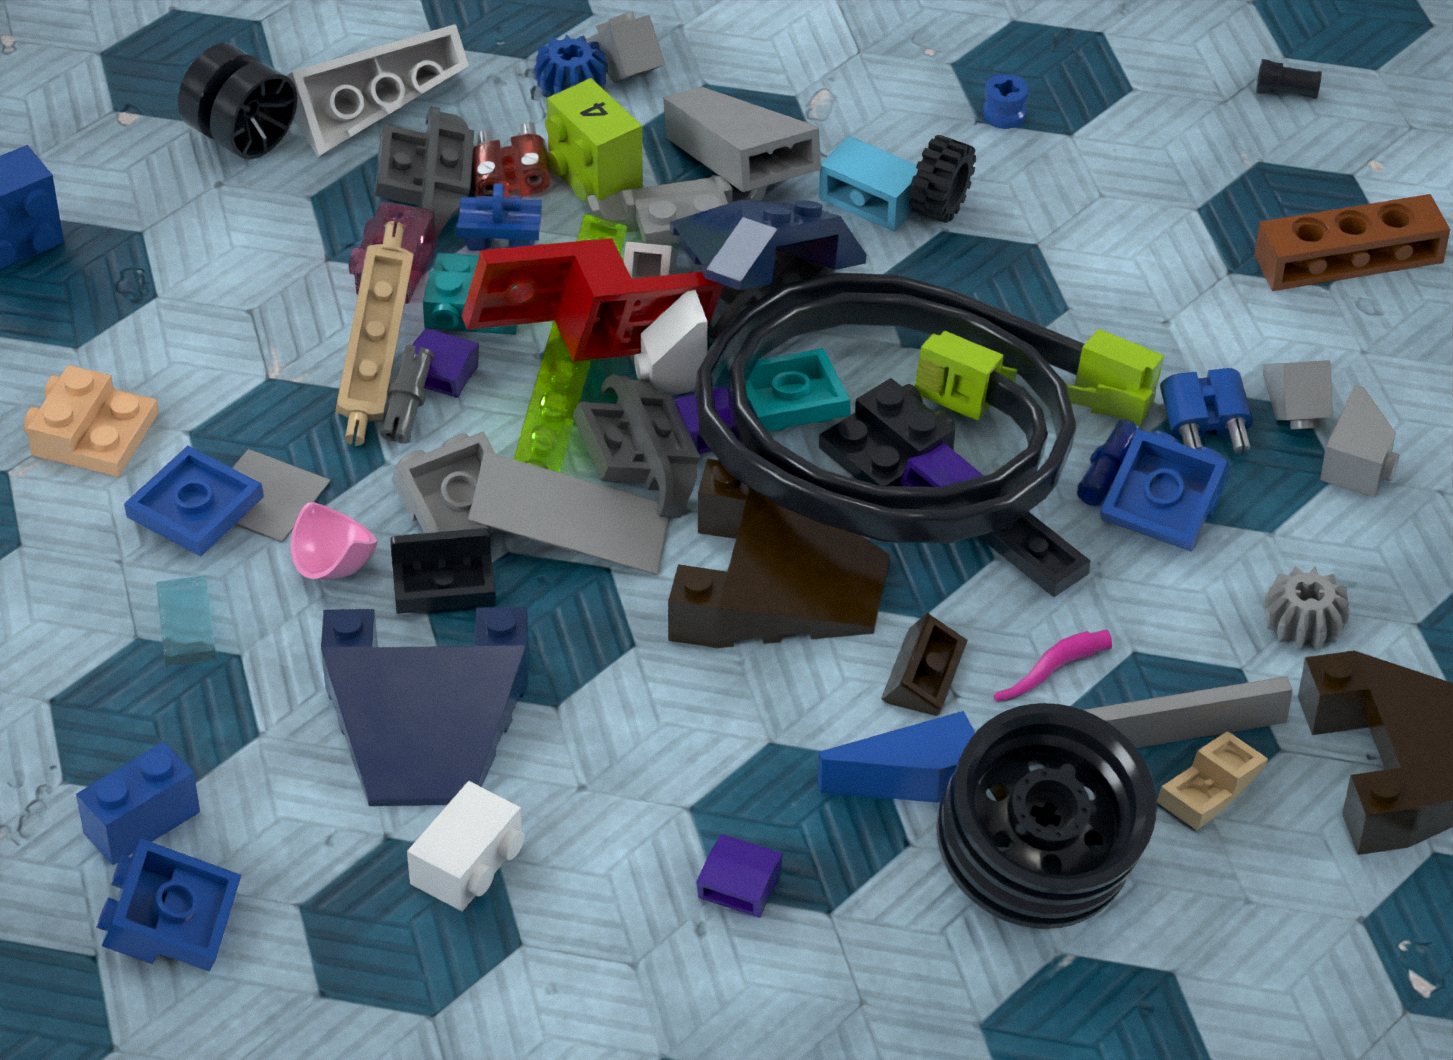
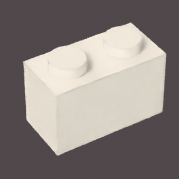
[407,781,525,911]

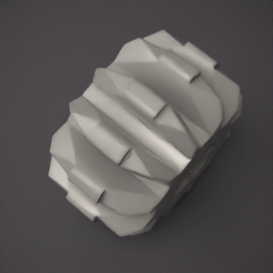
[1264,566,1350,650]

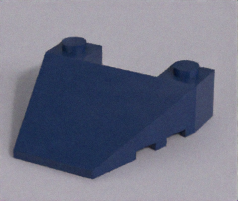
[321,607,529,806]

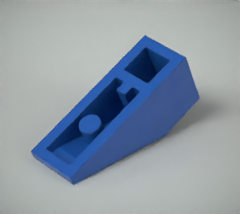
[818,711,975,803]

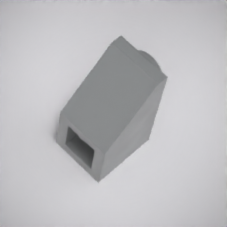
[586,12,666,83]

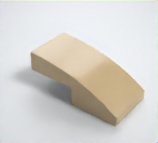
[1157,731,1268,830]

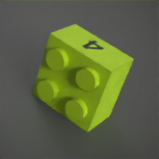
[545,78,643,204]

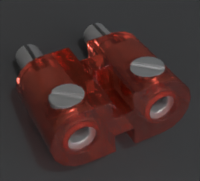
[472,122,551,197]

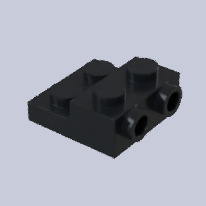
[819,378,955,486]

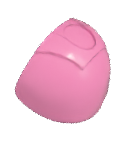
[290,502,377,580]

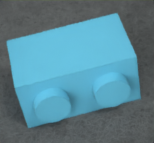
[819,136,918,232]

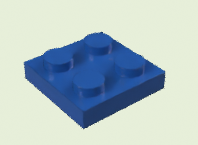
[124,445,264,557]

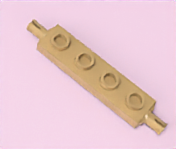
[335,221,414,446]

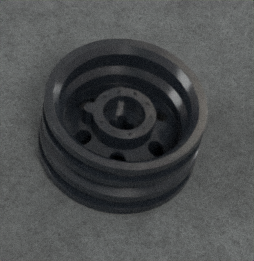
[936,703,1157,929]

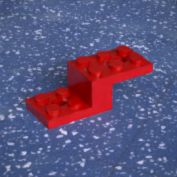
[462,238,723,362]

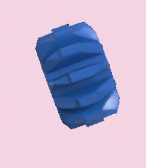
[534,34,608,97]

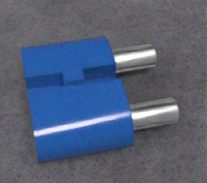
[1160,368,1253,454]

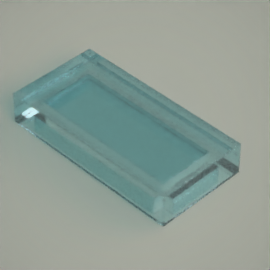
[156,575,216,667]

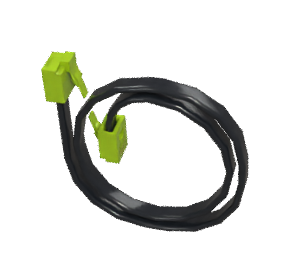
[695,273,1165,544]

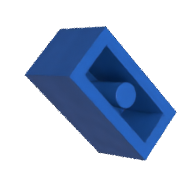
[76,741,200,865]

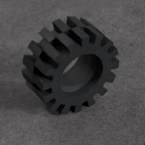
[909,135,976,223]

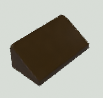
[881,613,968,716]

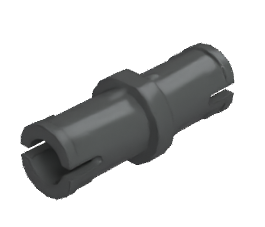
[380,345,434,443]

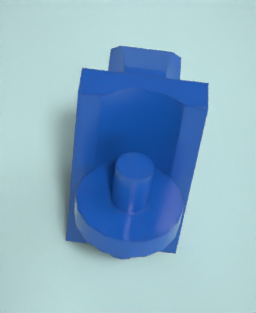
[457,183,542,251]

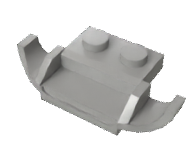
[587,175,767,245]

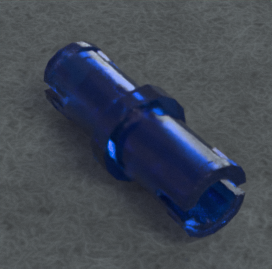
[1077,420,1141,506]

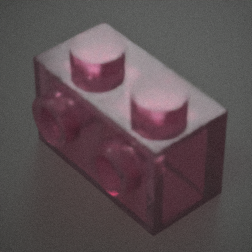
[349,201,437,304]

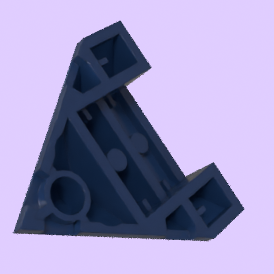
[670,200,867,290]

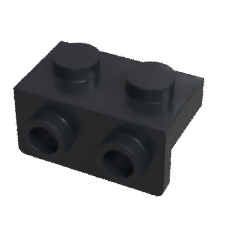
[390,528,496,614]

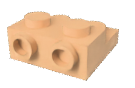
[24,365,159,477]

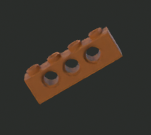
[1254,194,1450,291]

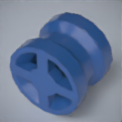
[983,74,1028,129]

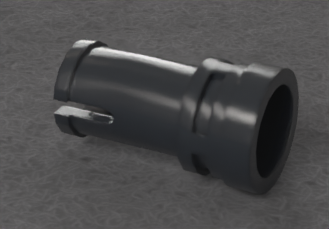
[1256,59,1322,99]

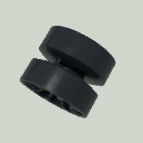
[178,43,298,159]

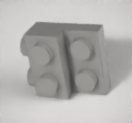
[392,431,499,534]

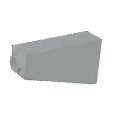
[663,87,821,192]

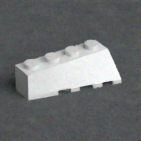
[286,24,469,157]

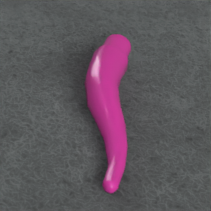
[994,629,1112,702]

